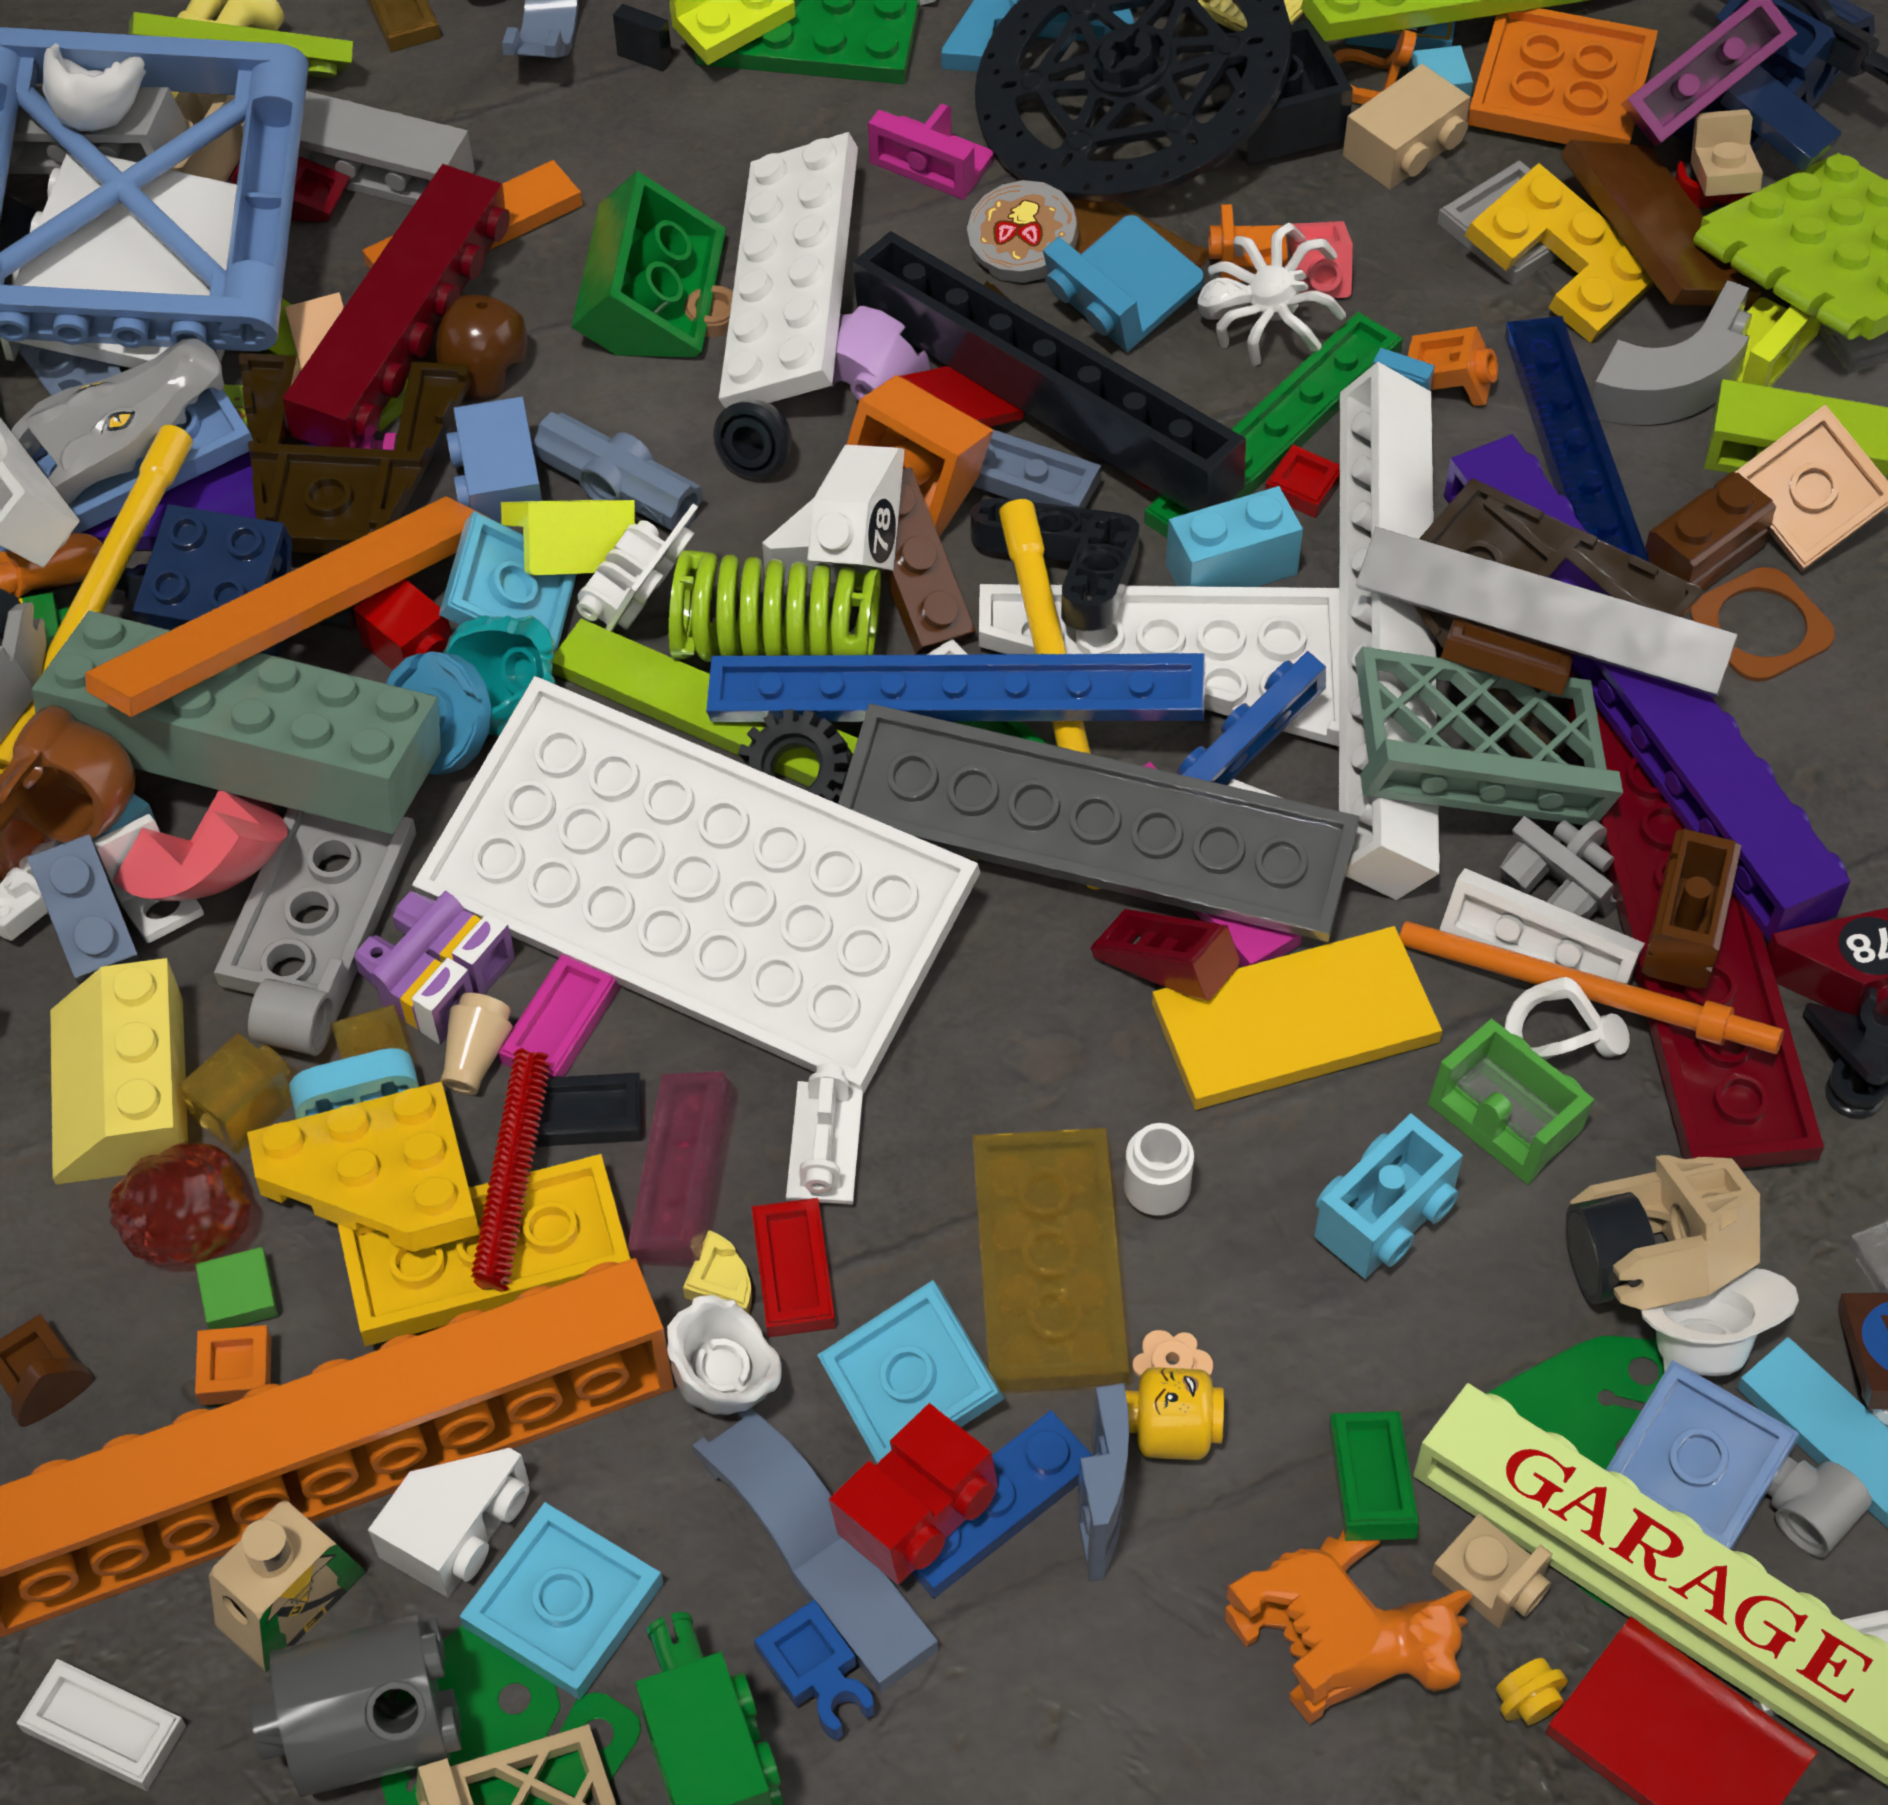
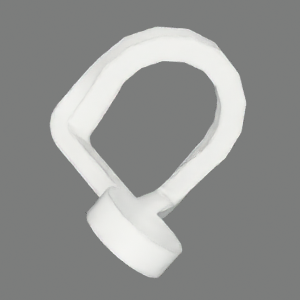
[1504,977,1630,1060]

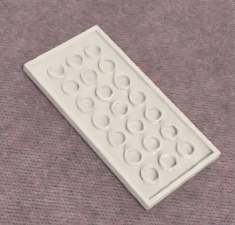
[412,676,980,1094]

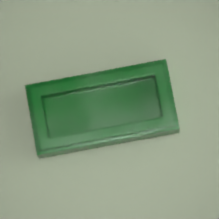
[1329,1411,1419,1541]

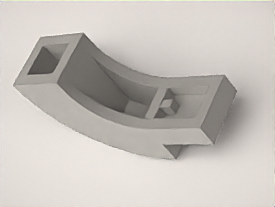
[1589,280,1752,425]

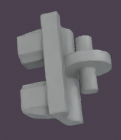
[1499,816,1617,919]

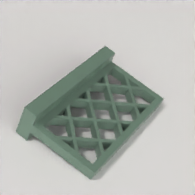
[1355,646,1623,825]

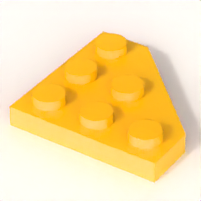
[247,1081,480,1252]

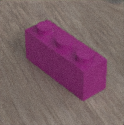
[1621,0,1797,147]

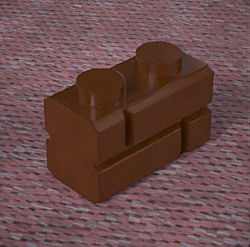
[1642,472,1776,590]
[1641,829,1742,989]

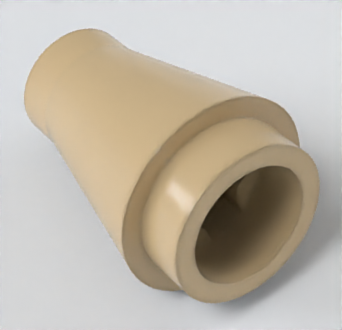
[440,993,513,1095]

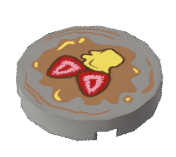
[967,180,1079,283]

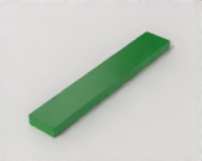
[1144,311,1403,538]

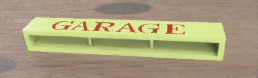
[1413,1383,1888,1786]

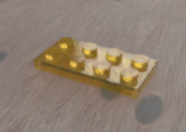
[973,1128,1129,1391]

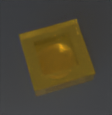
[331,1004,409,1059]

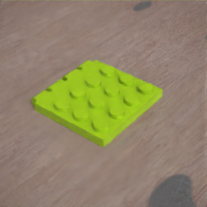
[1693,153,1888,341]

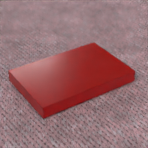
[1545,1616,1818,1805]

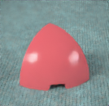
[112,790,288,901]

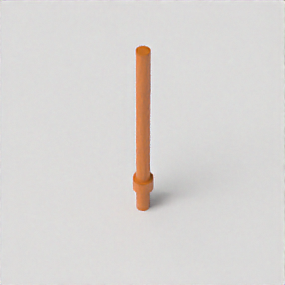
[1400,921,1784,1054]

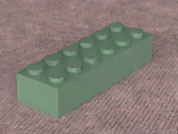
[31,610,441,834]

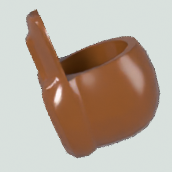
[0,705,136,843]

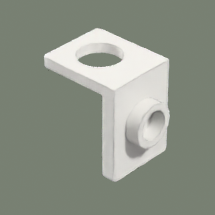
[93,814,204,943]

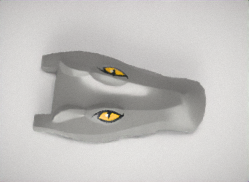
[11,339,224,505]

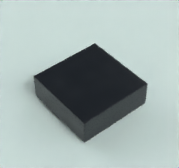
[613,4,672,72]

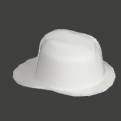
[1641,1268,1799,1376]

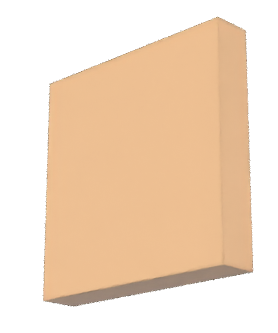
[1735,404,1888,572]

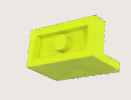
[1736,297,1821,387]
[501,500,635,575]

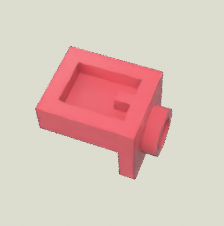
[1288,221,1353,298]

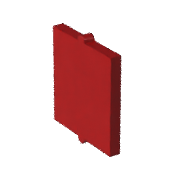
[900,366,1025,427]

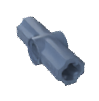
[532,412,703,531]

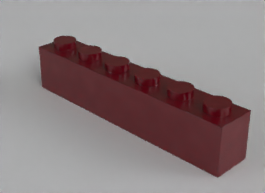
[282,164,510,448]

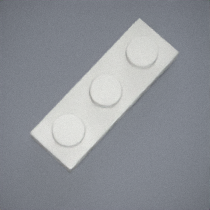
[1439,868,1645,984]

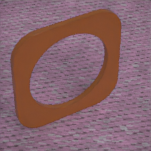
[1690,567,1835,682]

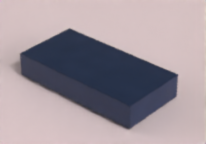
[1720,65,1842,172]

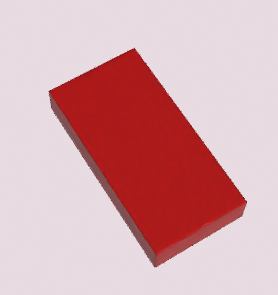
[751,1198,836,1338]

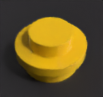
[1495,1658,1568,1725]

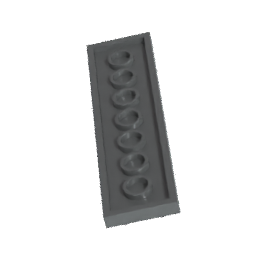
[838,703,1360,942]

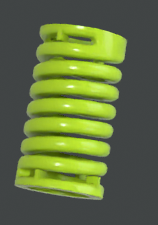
[669,550,881,662]

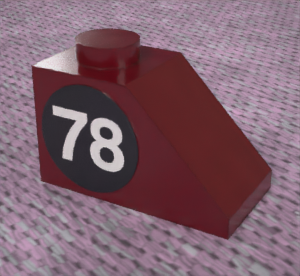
[1767,908,1888,1016]

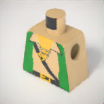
[209,1500,365,1673]

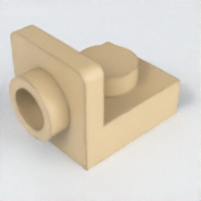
[1691,109,1763,196]
[1431,1514,1553,1629]

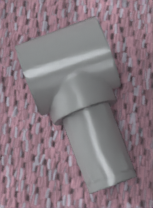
[1767,1457,1872,1557]

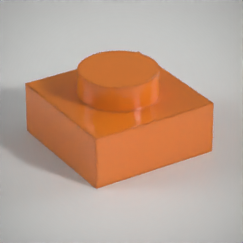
[195,1325,272,1406]

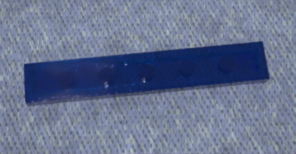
[1505,316,1650,562]

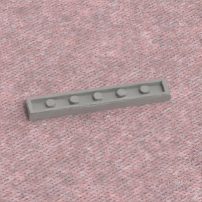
[1356,526,1738,697]

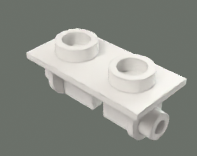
[786,1063,863,1204]

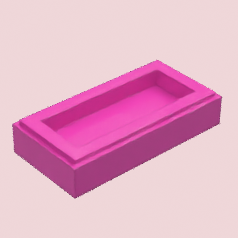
[498,955,620,1077]

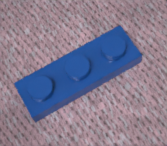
[1177,651,1326,785]
[912,1410,1093,1599]

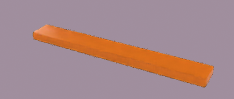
[85,496,489,717]

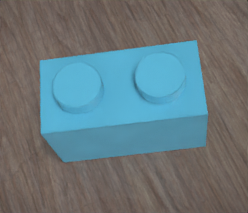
[1165,486,1303,587]

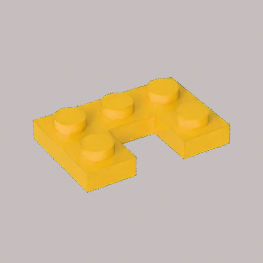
[1464,163,1655,343]

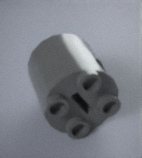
[250,1614,462,1798]

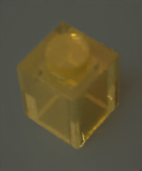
[179,1033,293,1155]

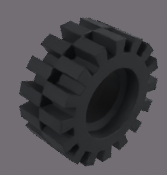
[738,709,853,804]

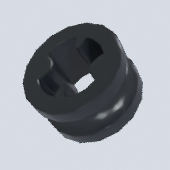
[1825,1056,1888,1119]

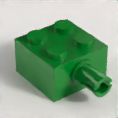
[635,1612,784,1805]

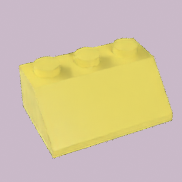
[50,958,189,1185]

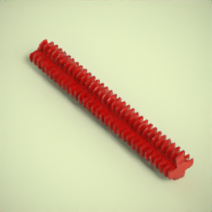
[470,1048,551,1292]

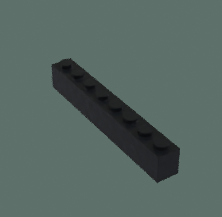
[853,231,1246,512]

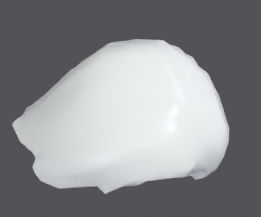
[42,43,147,132]
[667,1295,782,1415]

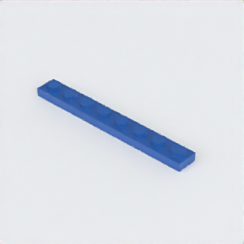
[706,653,1206,722]

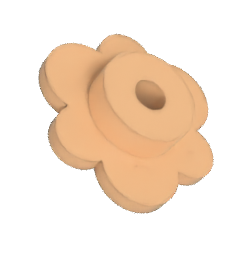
[1132,1330,1213,1377]

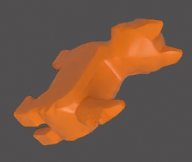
[1225,1530,1473,1724]

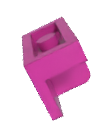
[868,104,993,200]

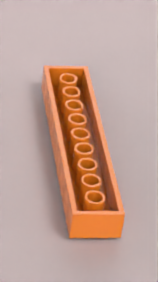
[0,1257,675,1638]

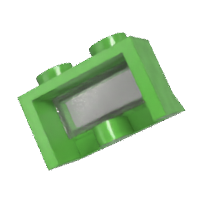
[1427,1018,1595,1186]

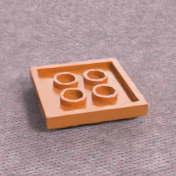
[1467,8,1658,144]

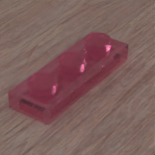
[628,1071,732,1262]

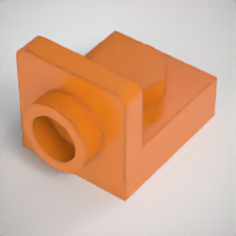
[1208,204,1288,282]
[1407,326,1498,407]

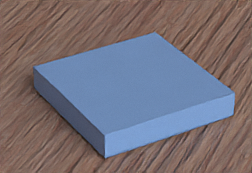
[1606,1360,1800,1551]

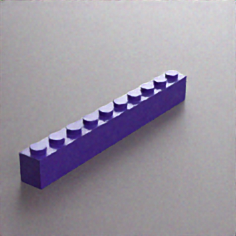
[1444,434,1851,942]

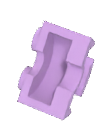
[831,306,931,400]

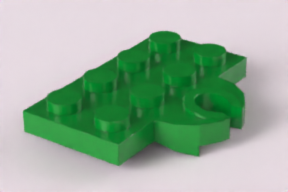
[694,0,920,85]

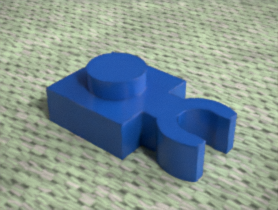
[754,1600,874,1740]

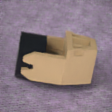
[1566,1155,1760,1310]

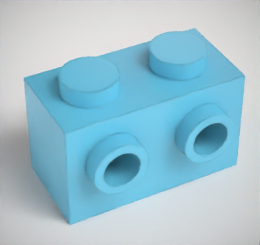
[1314,1113,1463,1279]

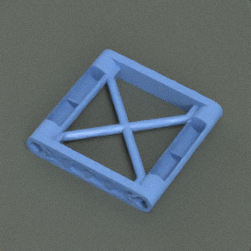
[0,27,309,351]

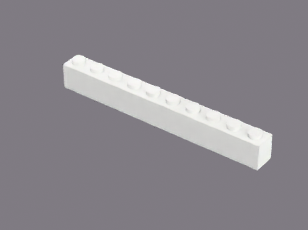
[1339,362,1440,900]

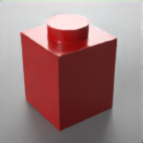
[353,579,452,670]

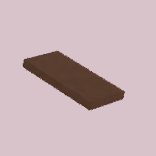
[1561,140,1762,308]

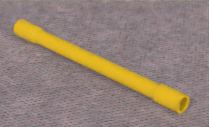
[0,425,193,775]
[999,499,1102,890]

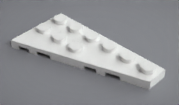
[979,584,1339,747]

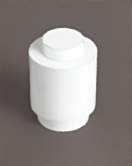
[1124,1123,1194,1215]

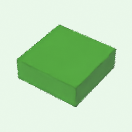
[195,1247,278,1330]

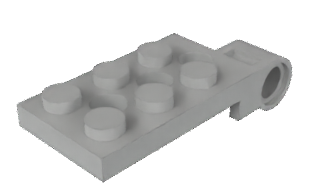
[214,808,417,1056]

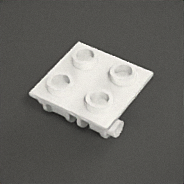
[577,503,698,632]

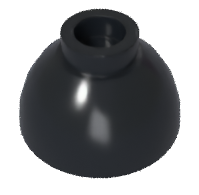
[713,400,792,480]

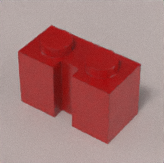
[829,1403,998,1585]

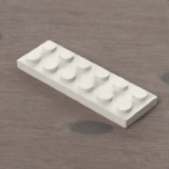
[719,132,858,408]

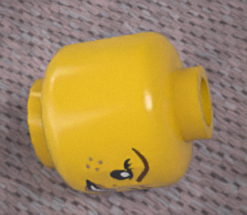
[1125,1367,1224,1460]

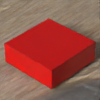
[1265,444,1340,518]

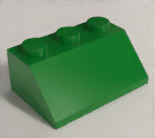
[571,171,726,357]

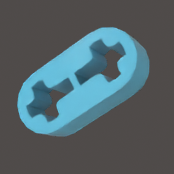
[289,1048,419,1119]

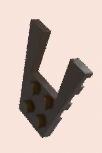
[239,353,471,554]
[1413,478,1705,759]

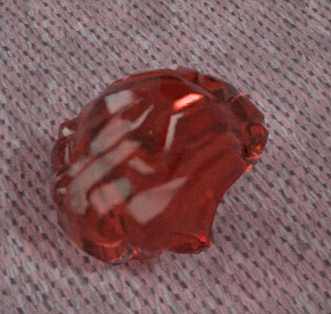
[108,1142,251,1266]

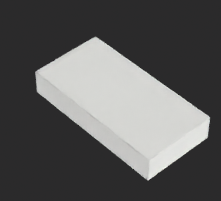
[17,1659,186,1791]

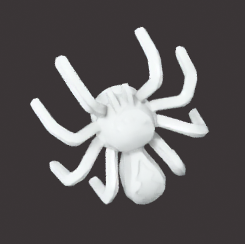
[1198,223,1346,366]

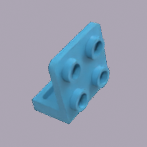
[1042,215,1204,353]

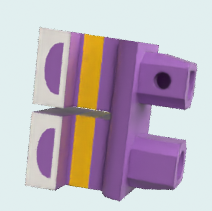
[354,890,516,1045]

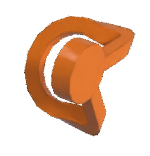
[1333,29,1416,105]

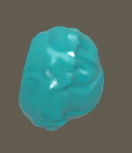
[443,615,555,737]

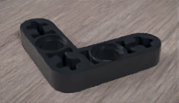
[971,498,1139,631]

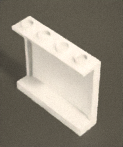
[0,151,237,368]

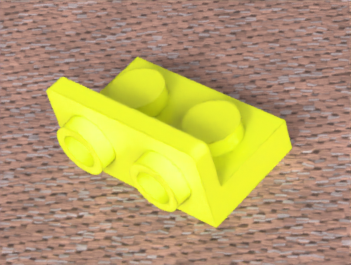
[669,0,796,65]

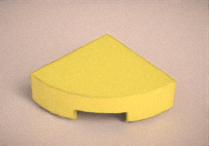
[683,1230,752,1314]

